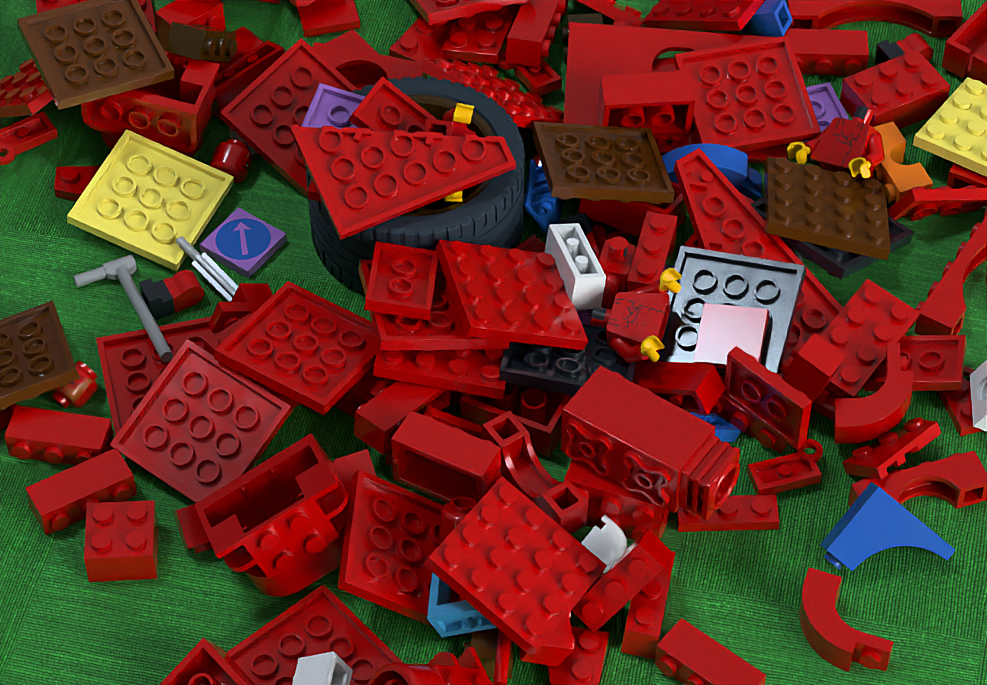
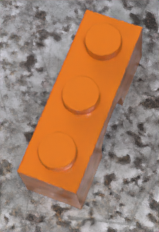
[873,122,933,206]

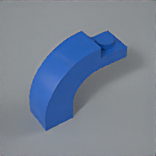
[742,0,793,37]
[662,143,762,202]

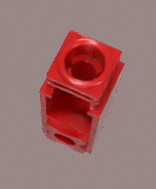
[561,365,740,521]

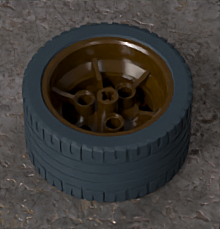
[305,77,524,295]

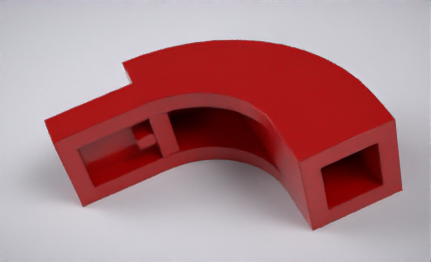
[834,343,914,443]
[799,567,894,672]

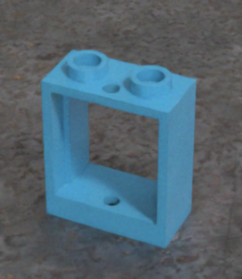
[427,572,497,637]

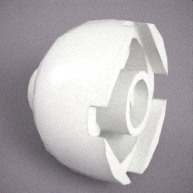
[581,515,627,574]

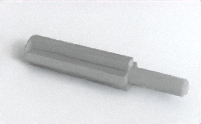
[176,236,238,302]

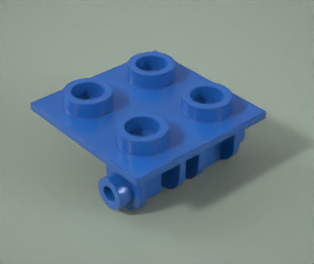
[524,159,563,234]

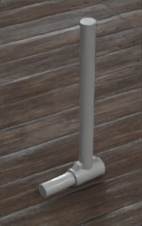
[73,254,173,362]

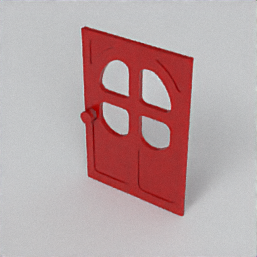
[563,22,787,164]

